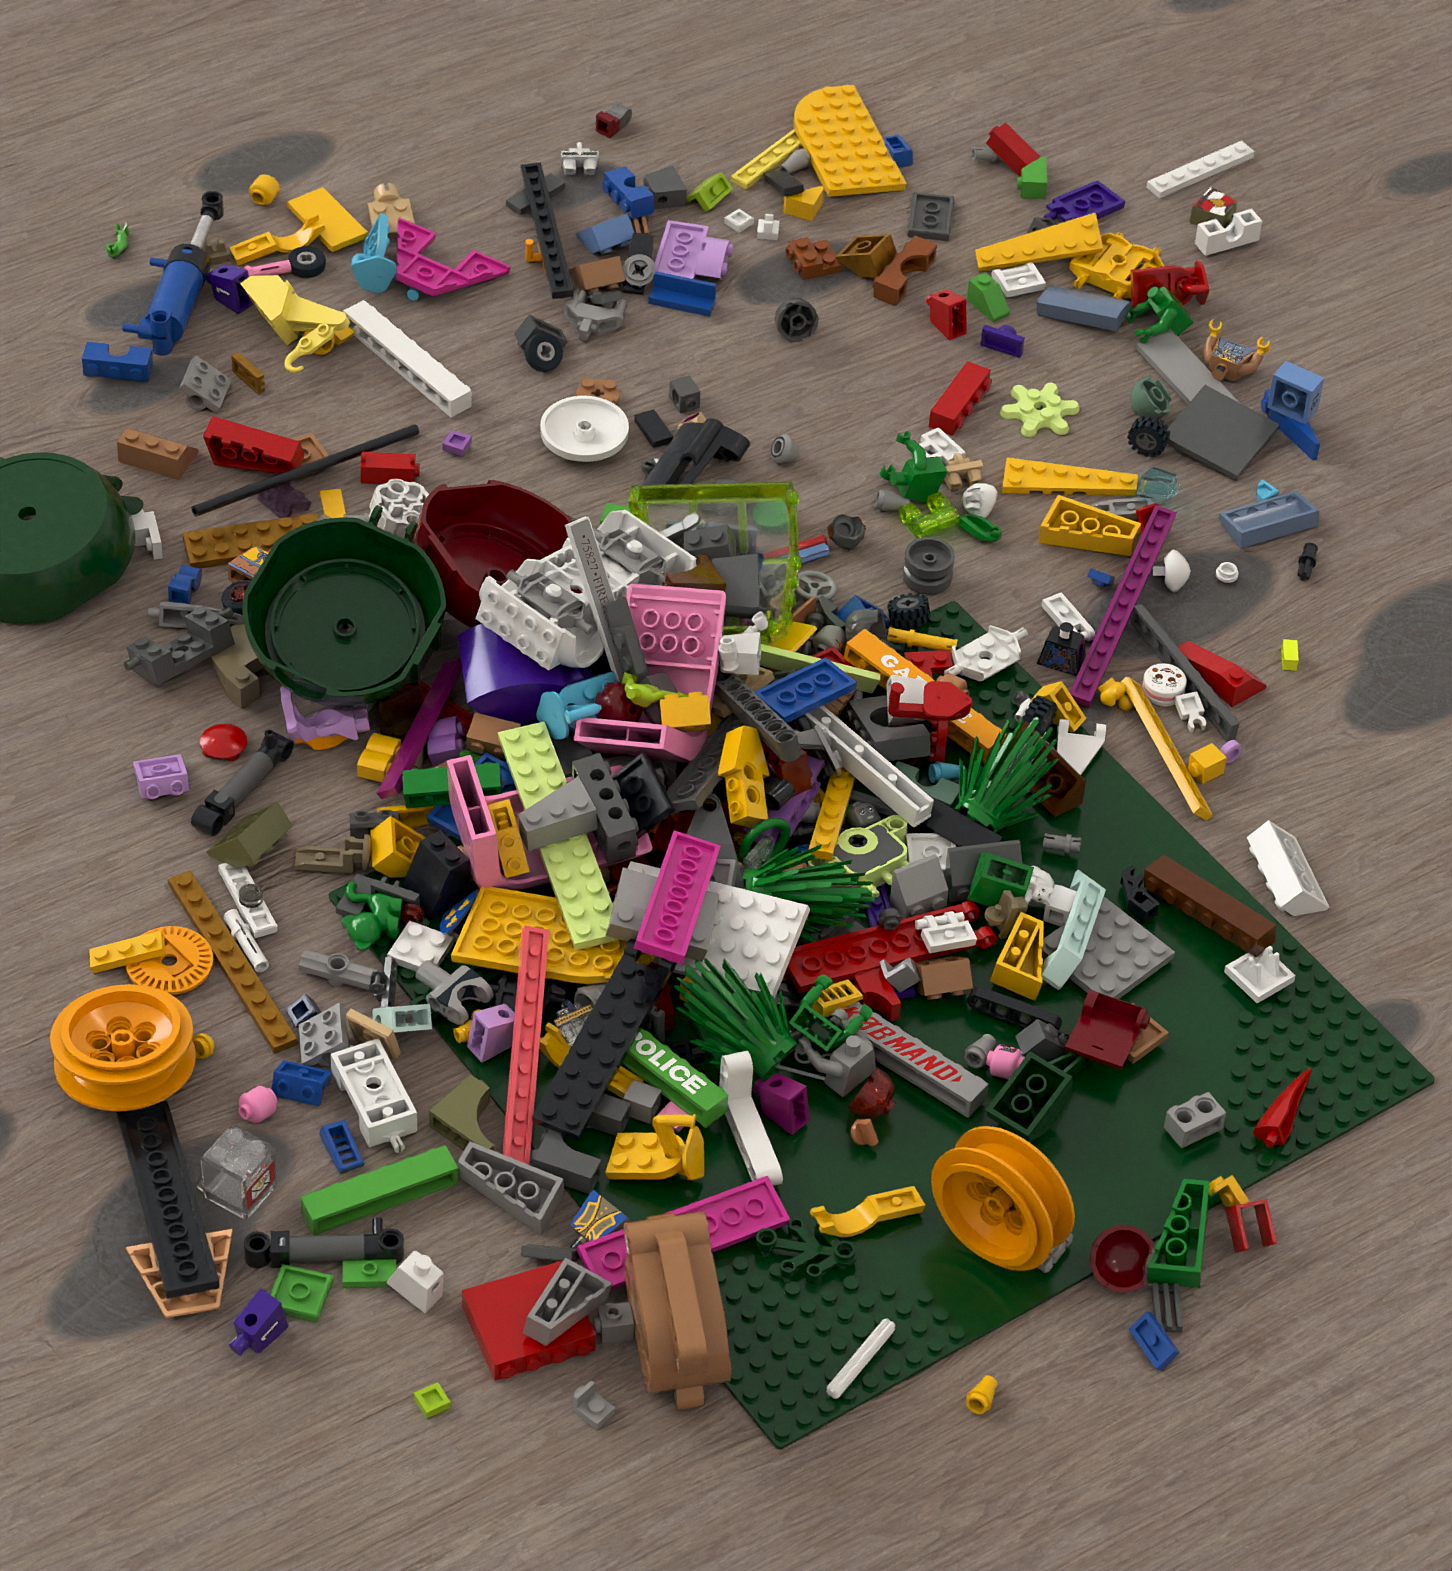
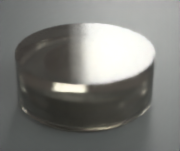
[239,884,264,908]

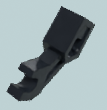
[1120,865,1159,923]

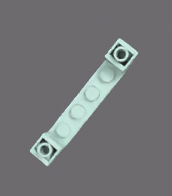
[1041,870,1106,990]

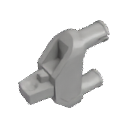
[563,289,627,341]

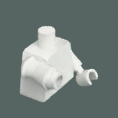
[718,612,768,675]

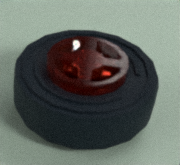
[221,580,251,615]

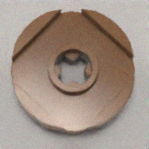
[576,378,620,406]

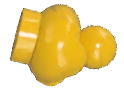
[1098,677,1134,711]

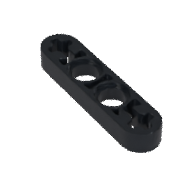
[967,987,1062,1030]

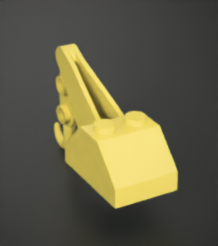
[240,275,350,373]

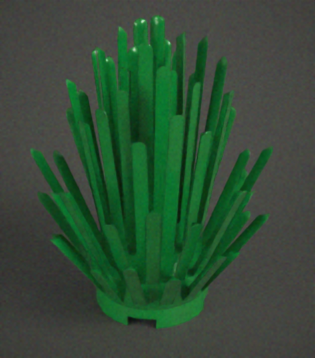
[954,717,1059,833]
[742,844,875,942]
[674,958,797,1079]

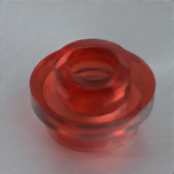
[401,904,425,924]

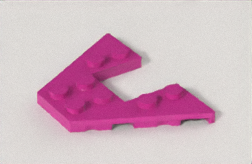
[396,217,511,296]

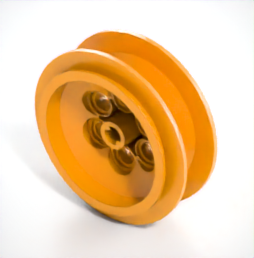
[50,984,196,1111]
[931,1126,1075,1271]

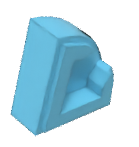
[1256,479,1279,501]

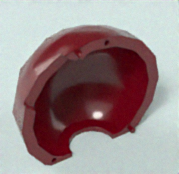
[1089,1225,1153,1293]

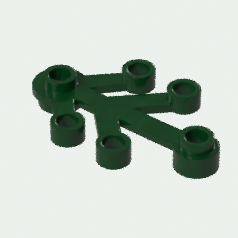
[756,1218,858,1282]

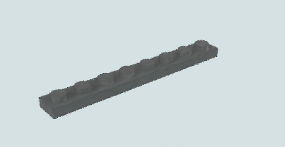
[1130,604,1239,742]

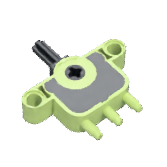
[808,815,910,898]

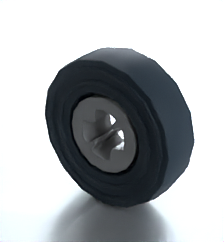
[288,246,326,278]
[524,333,563,372]

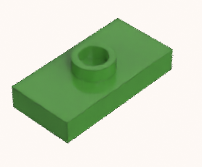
[343,1259,396,1288]

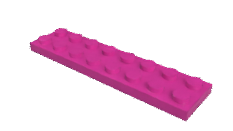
[634,830,721,964]
[577,1176,790,1291]

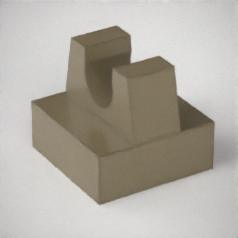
[203,238,229,265]

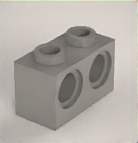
[1164,1092,1226,1148]

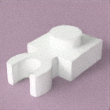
[1174,692,1206,733]

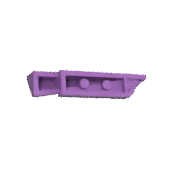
[743,756,825,853]

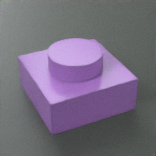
[442,430,472,456]

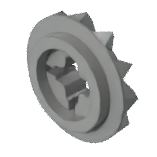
[622,254,656,287]

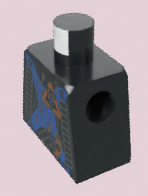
[1037,622,1086,676]

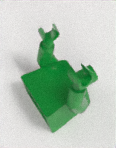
[1125,286,1194,343]
[879,431,948,503]
[789,975,872,1052]

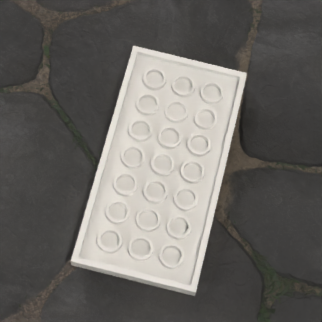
[613,861,810,999]

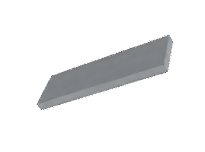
[1136,331,1240,405]

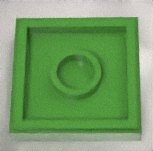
[270,1264,334,1323]

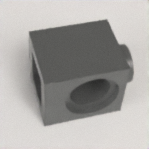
[669,375,701,413]

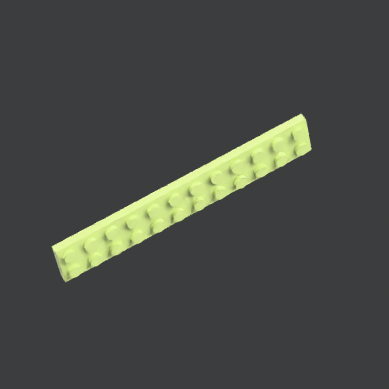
[498,722,620,950]

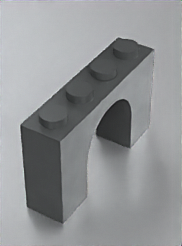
[845,695,930,761]
[530,1094,631,1194]

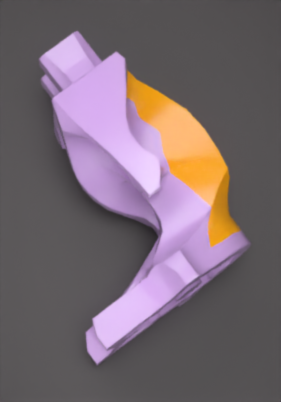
[280,687,370,750]

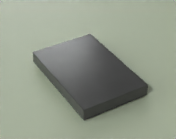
[907,192,954,241]
[712,554,760,617]

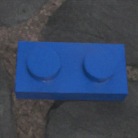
[1129,1311,1180,1370]

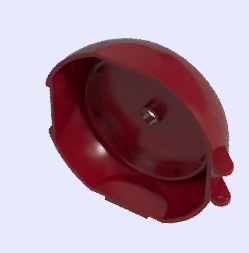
[415,480,582,628]

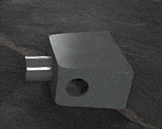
[643,166,687,209]

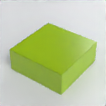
[414,1382,451,1419]

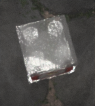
[196,1124,277,1220]

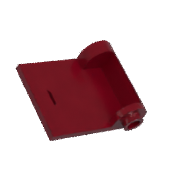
[1064,989,1151,1070]

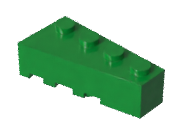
[1147,1179,1210,1288]

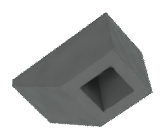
[1015,1019,1070,1062]

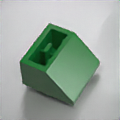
[967,853,1034,907]

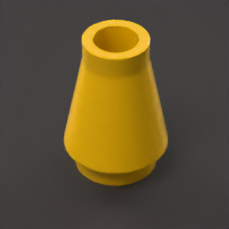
[966,1375,998,1414]

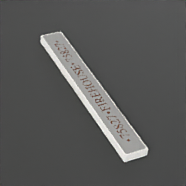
[565,516,624,682]

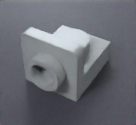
[573,1380,615,1430]

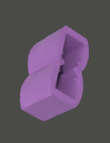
[427,716,465,766]

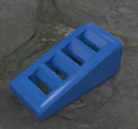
[883,134,913,168]
[319,1119,364,1173]

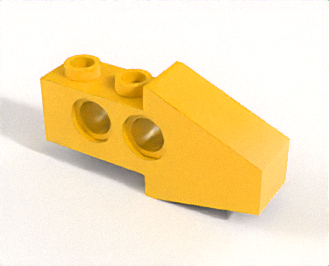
[718,725,769,828]

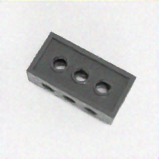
[572,753,639,865]

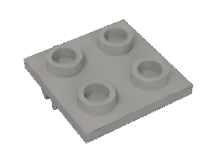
[795,725,844,777]

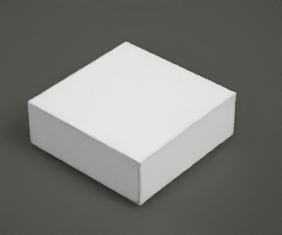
[724,209,754,233]

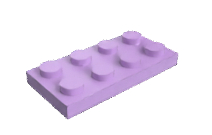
[653,220,709,280]

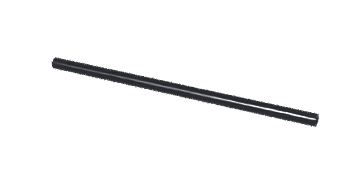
[191,424,419,517]

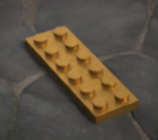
[183,513,319,568]

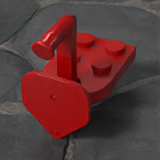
[1131,261,1209,311]
[888,681,972,764]

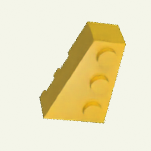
[990,912,1044,1001]

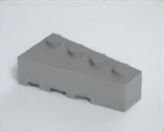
[458,1141,565,1236]

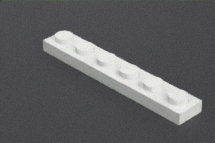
[1147,141,1255,199]

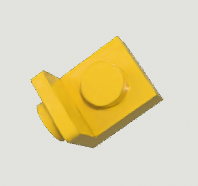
[1210,1175,1249,1207]

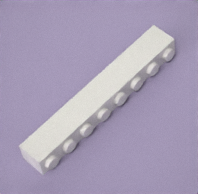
[343,300,472,417]

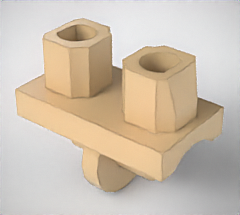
[942,453,983,490]

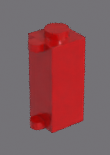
[986,122,1040,177]
[360,452,420,484]

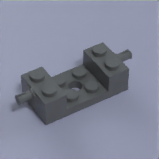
[124,606,235,685]

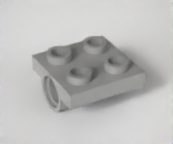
[180,355,231,413]
[299,1003,349,1067]

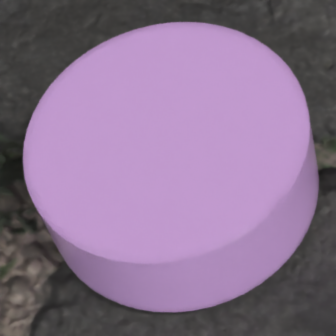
[1220,740,1242,763]

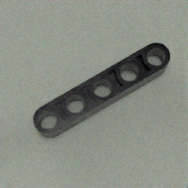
[712,777,795,811]

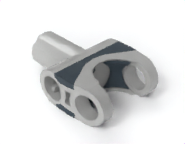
[416,960,493,1025]

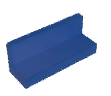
[648,271,717,317]

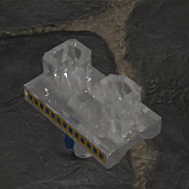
[553,999,594,1044]

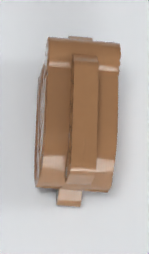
[624,1211,731,1410]

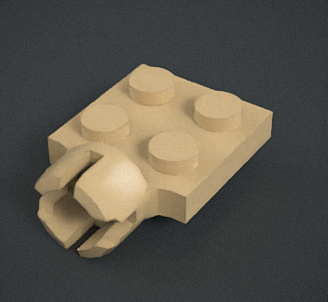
[368,183,415,238]

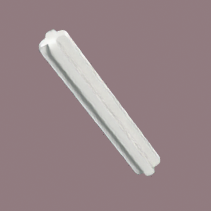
[826,1318,895,1399]

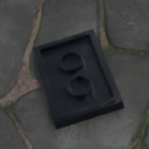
[612,752,675,839]

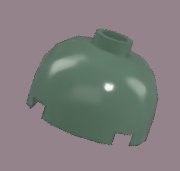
[1130,375,1173,419]

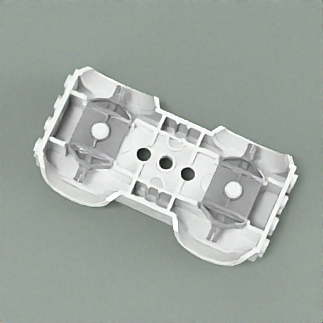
[476,510,697,670]

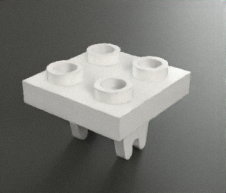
[1224,946,1296,1003]

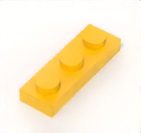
[89,930,165,974]

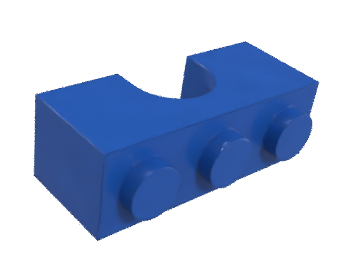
[602,166,654,219]
[82,342,153,382]

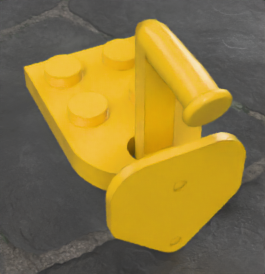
[605,1114,704,1180]

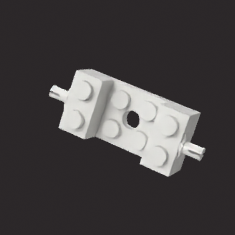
[331,1038,417,1153]

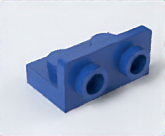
[271,1060,332,1106]

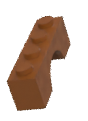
[873,236,937,306]

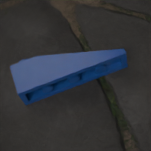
[1261,389,1320,460]

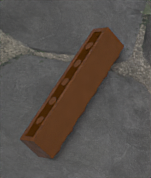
[1144,854,1276,957]

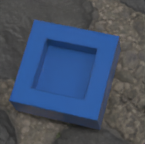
[1087,568,1115,588]

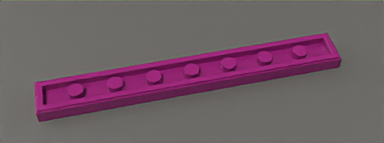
[377,658,462,799]

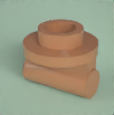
[851,1119,879,1146]

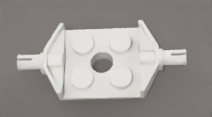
[944,625,1028,681]

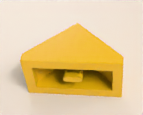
[783,186,824,221]

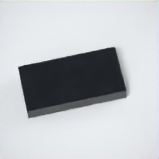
[634,409,673,448]

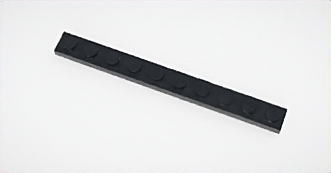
[520,162,574,299]

